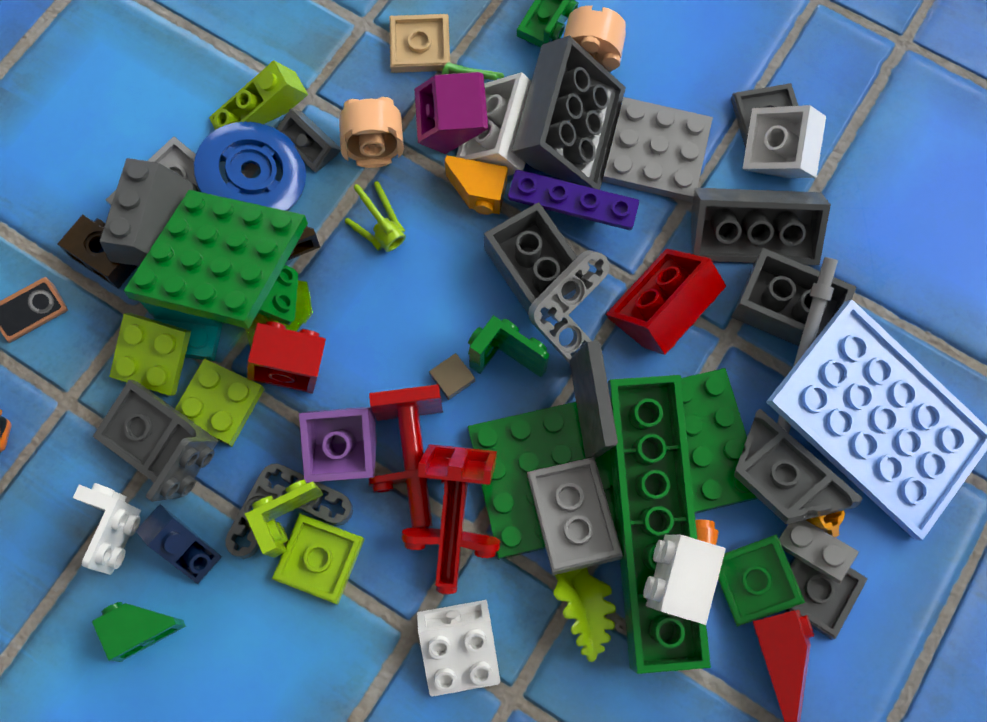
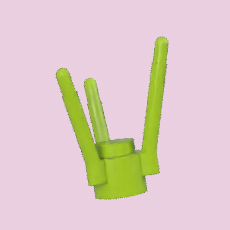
[345,181,406,252]

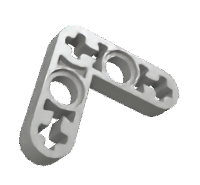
[528,250,610,364]

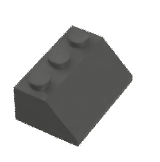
[100,158,198,266]

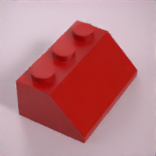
[606,248,726,355]

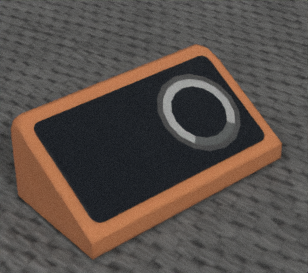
[0,277,69,343]

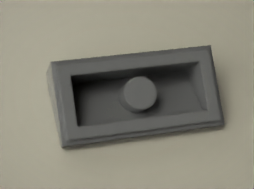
[277,109,341,172]

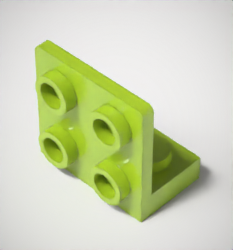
[245,480,323,558]

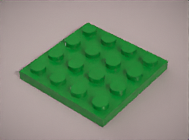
[124,190,308,329]

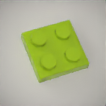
[109,313,191,396]
[175,359,264,447]

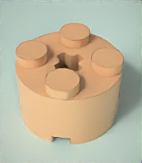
[564,6,626,72]
[339,97,404,168]

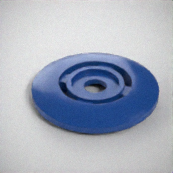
[194,122,306,211]

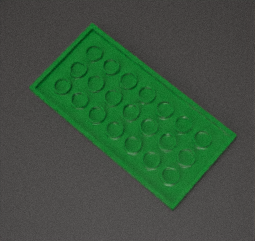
[468,368,758,560]

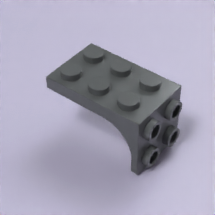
[93,380,219,502]

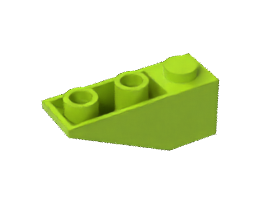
[209,60,308,130]

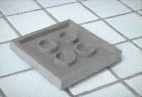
[602,97,713,203]

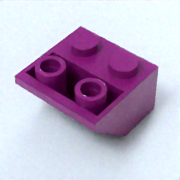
[414,72,488,154]

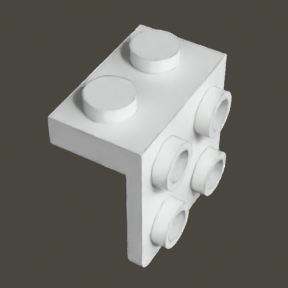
[73,483,141,575]

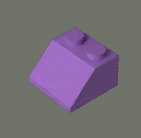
[299,407,377,483]

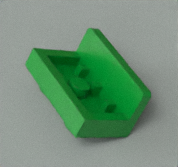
[517,0,579,47]

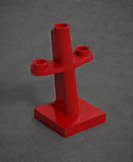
[368,384,444,528]
[401,444,500,594]

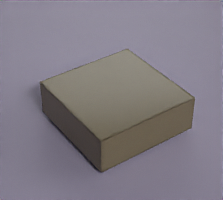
[429,353,475,400]

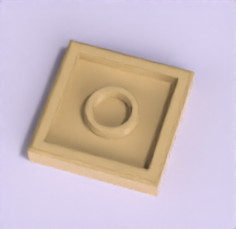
[389,14,450,73]

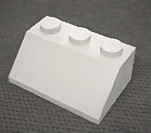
[456,72,531,176]

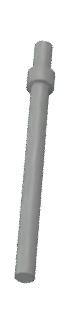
[777,257,838,433]

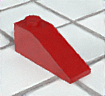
[753,609,814,722]

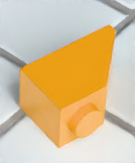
[445,155,508,215]

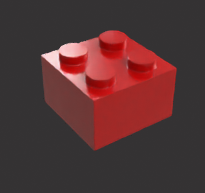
[247,321,326,394]

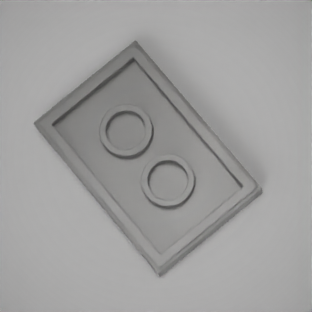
[527,457,623,575]

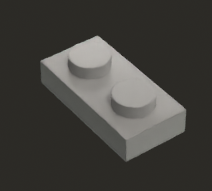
[779,520,859,584]

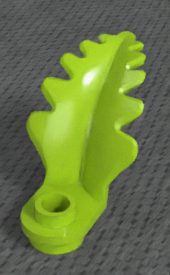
[553,567,616,662]

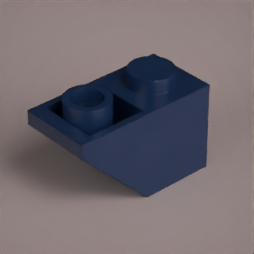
[136,504,222,584]

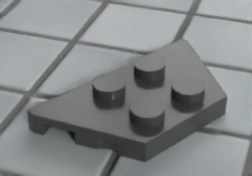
[734,409,863,524]

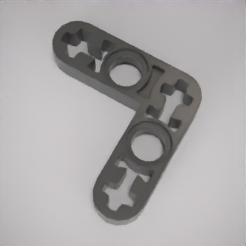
[225,463,353,559]

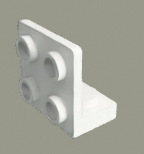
[417,600,500,696]

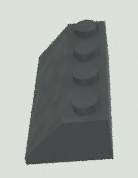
[691,188,831,265]

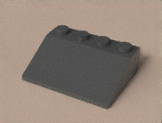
[511,35,626,190]

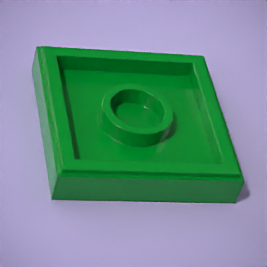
[718,534,805,627]

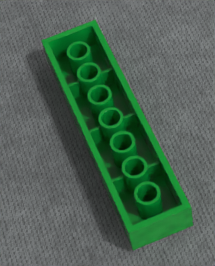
[607,375,711,674]

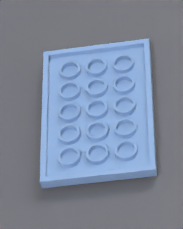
[766,299,987,540]

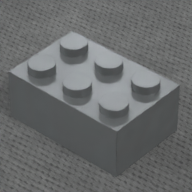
[484,202,588,320]
[731,248,856,346]

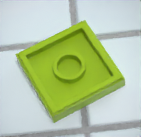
[272,514,365,605]

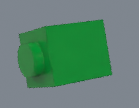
[92,602,186,662]

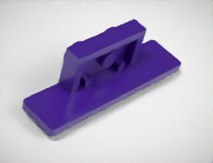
[508,170,639,230]

